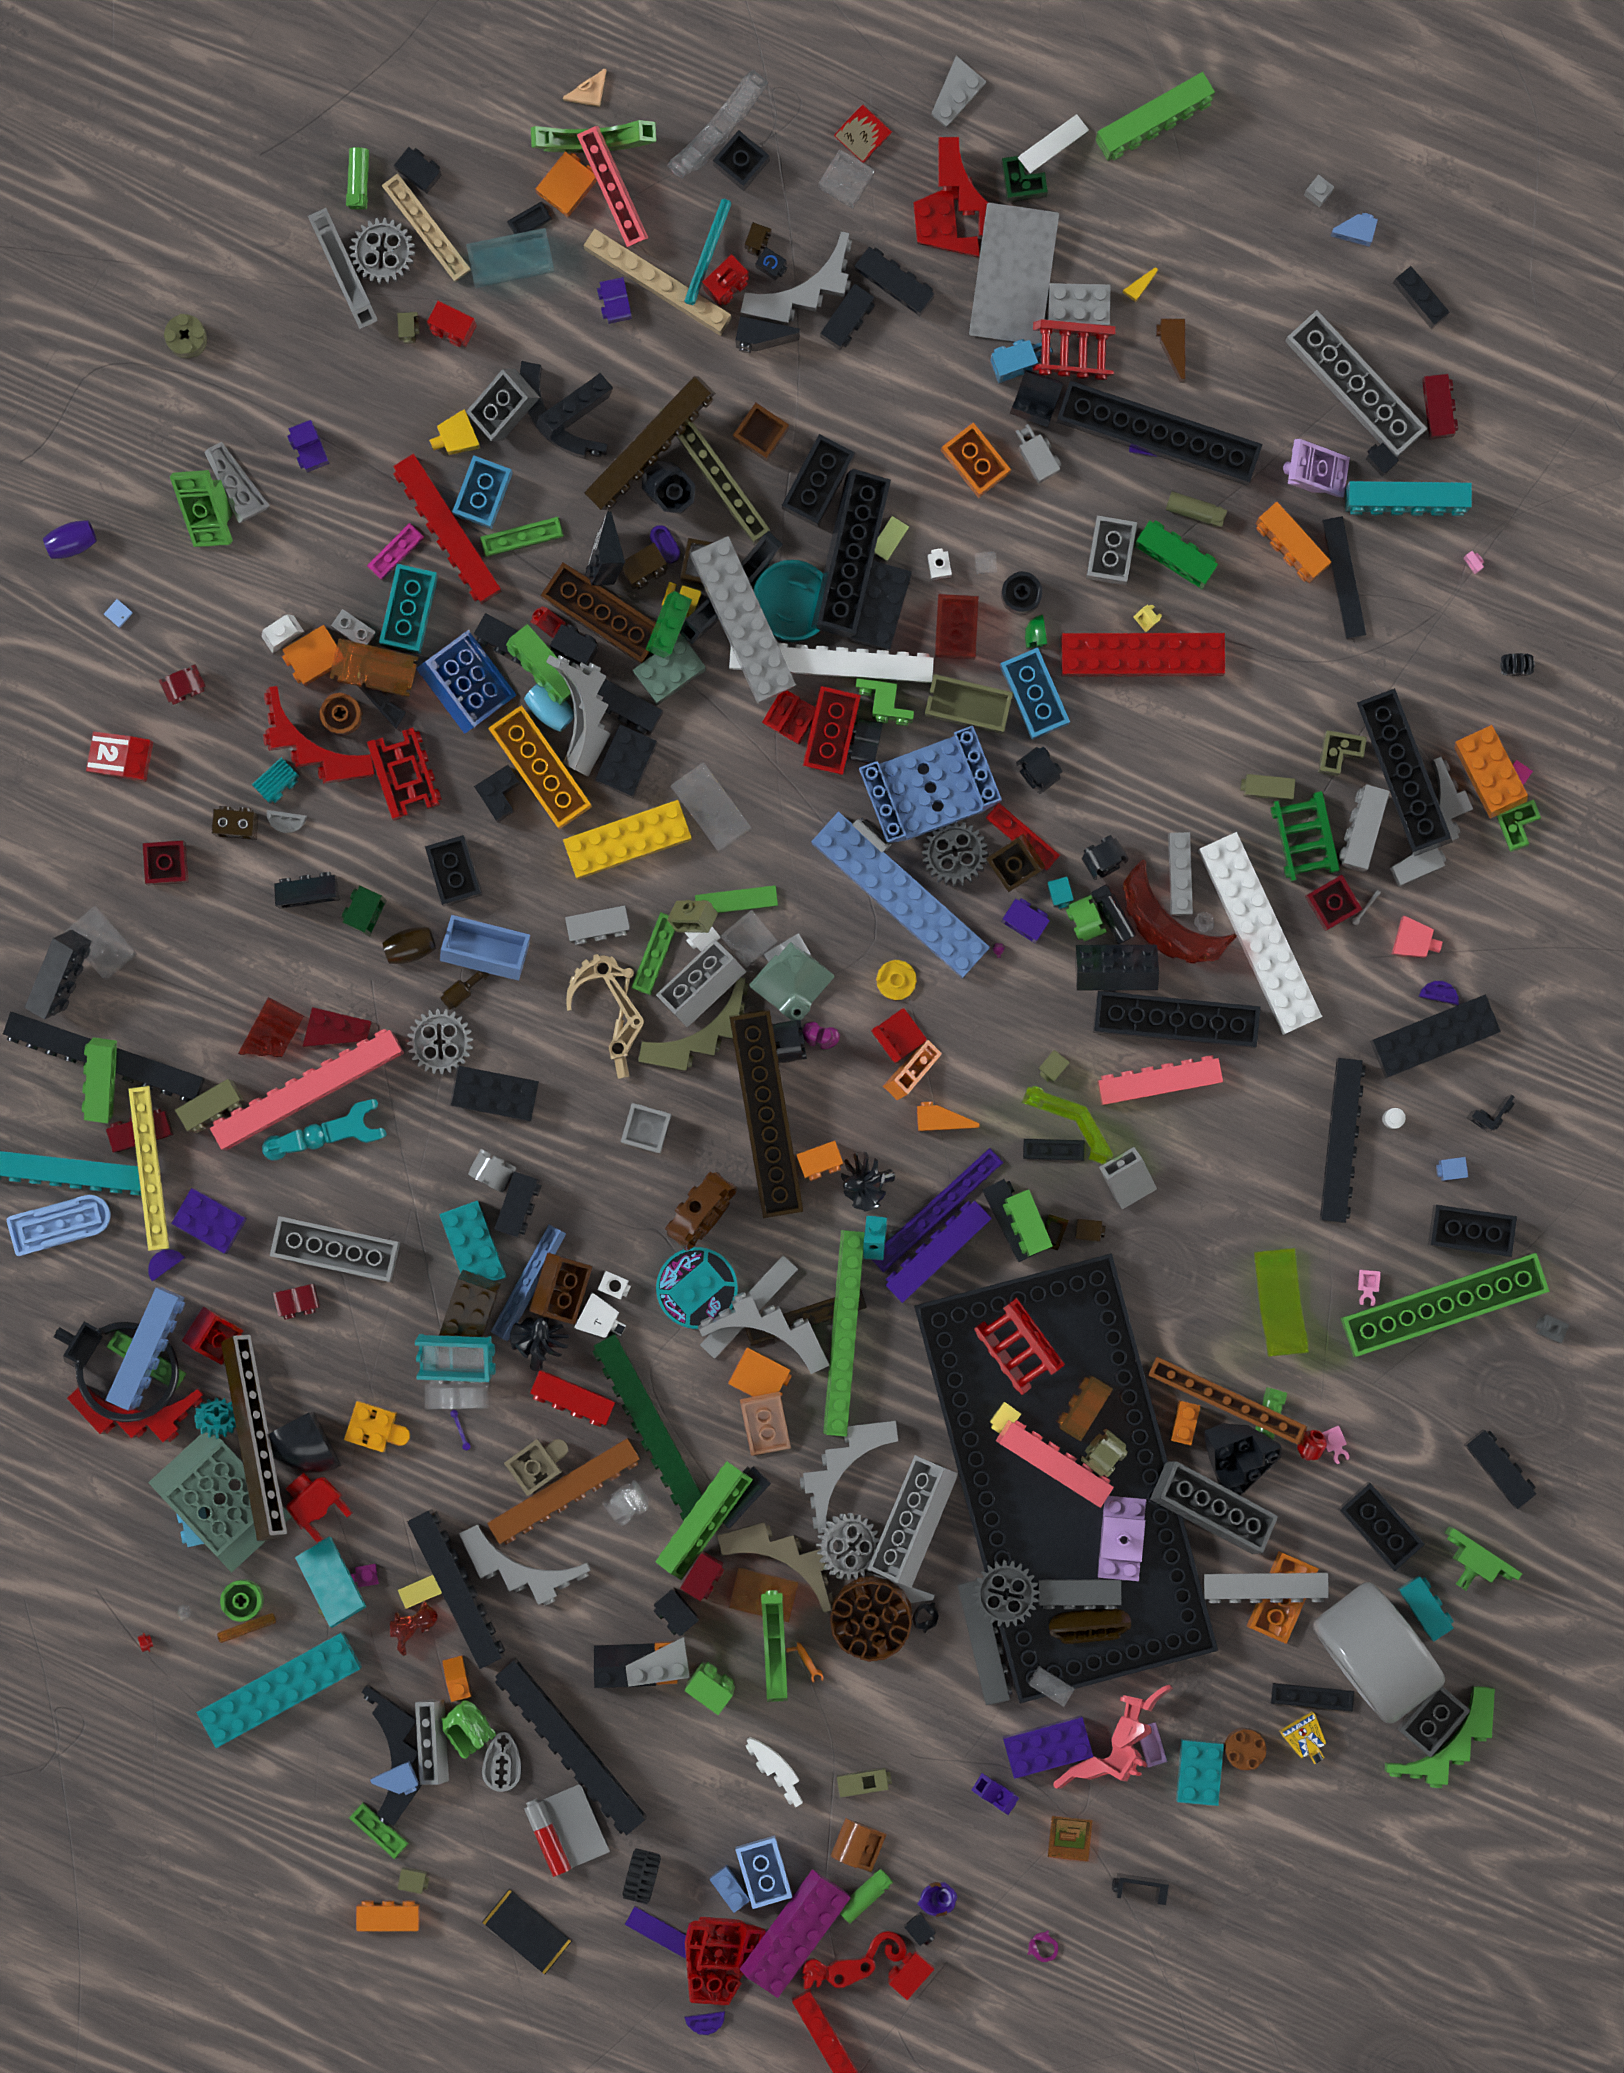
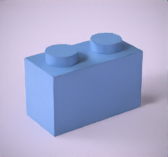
[710,1865,750,1913]

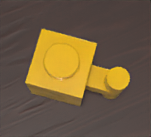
[661,582,702,618]

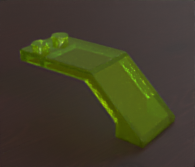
[1021,1086,1113,1165]
[1254,1247,1309,1357]

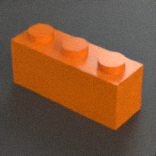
[356,1900,420,1931]

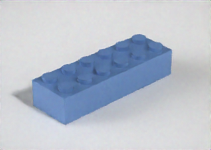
[106,1287,185,1410]

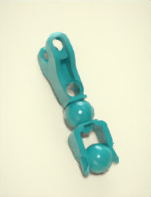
[262,1099,387,1161]

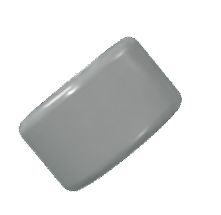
[1313,1582,1445,1724]

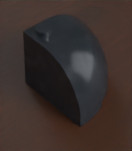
[269,1411,342,1473]

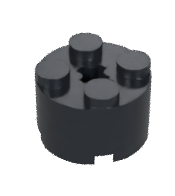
[1001,571,1042,615]
[1016,746,1063,794]
[1082,835,1129,880]
[772,1019,807,1063]

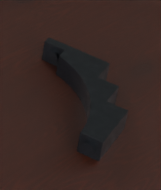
[361,1684,422,1826]

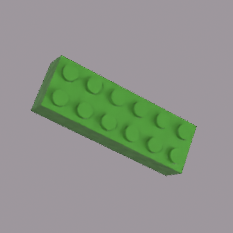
[1095,72,1215,161]
[685,1662,735,1715]

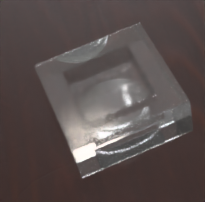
[975,552,997,574]

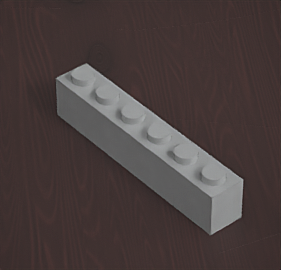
[1204,1573,1329,1603]

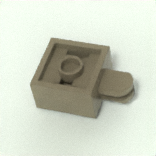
[504,1439,568,1496]

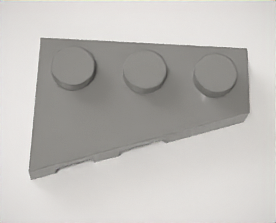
[931,56,986,128]
[626,1637,690,1687]

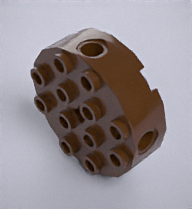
[665,1171,737,1251]
[830,1576,913,1662]

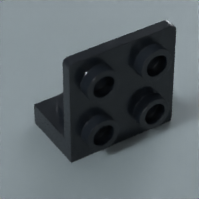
[1010,370,1063,427]
[1467,1095,1515,1132]

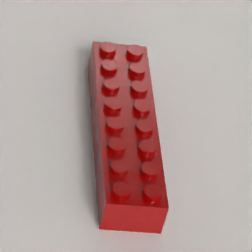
[1061,633,1225,677]

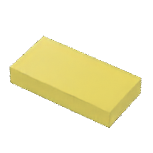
[398,1575,442,1609]

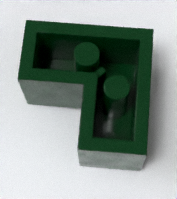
[1001,156,1048,203]

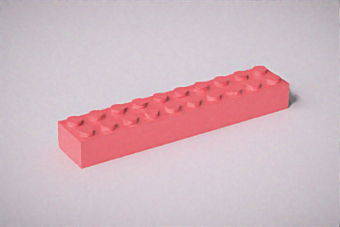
[210,1029,404,1151]

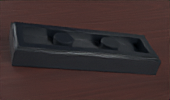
[1023,1138,1085,1161]

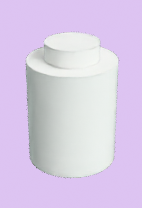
[1382,1108,1406,1129]

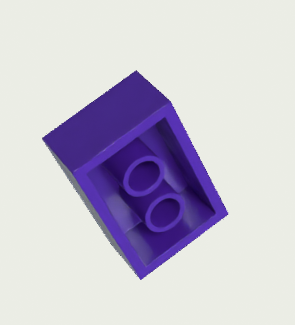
[171,1188,247,1254]

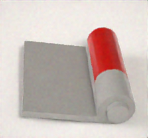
[524,1784,610,1877]

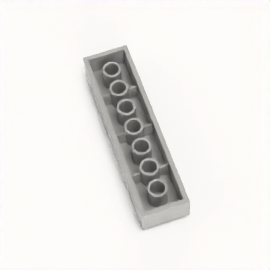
[1285,310,1427,457]
[690,536,796,704]

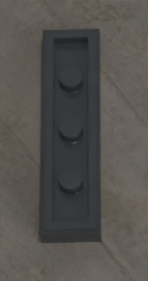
[1270,1683,1354,1712]

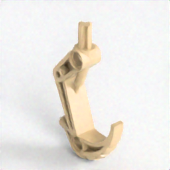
[566,954,644,1079]

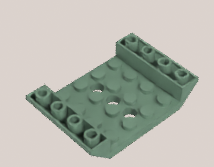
[148,1432,291,1573]

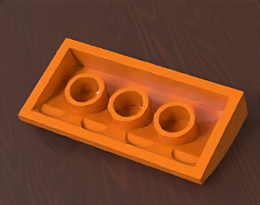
[1247,1551,1319,1644]

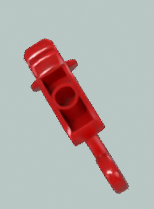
[801,1931,907,1989]

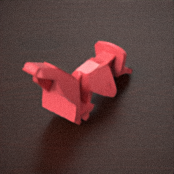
[1053,1685,1173,1789]

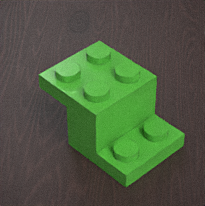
[855,678,914,726]

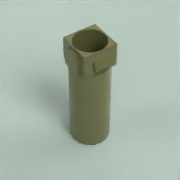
[1166,491,1227,527]

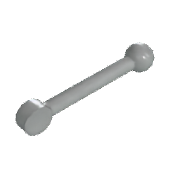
[1352,890,1381,925]

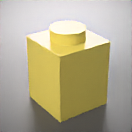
[990,1402,1021,1434]

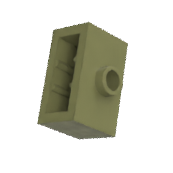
[667,900,718,933]

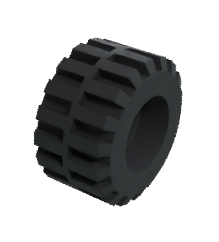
[622,1848,661,1904]

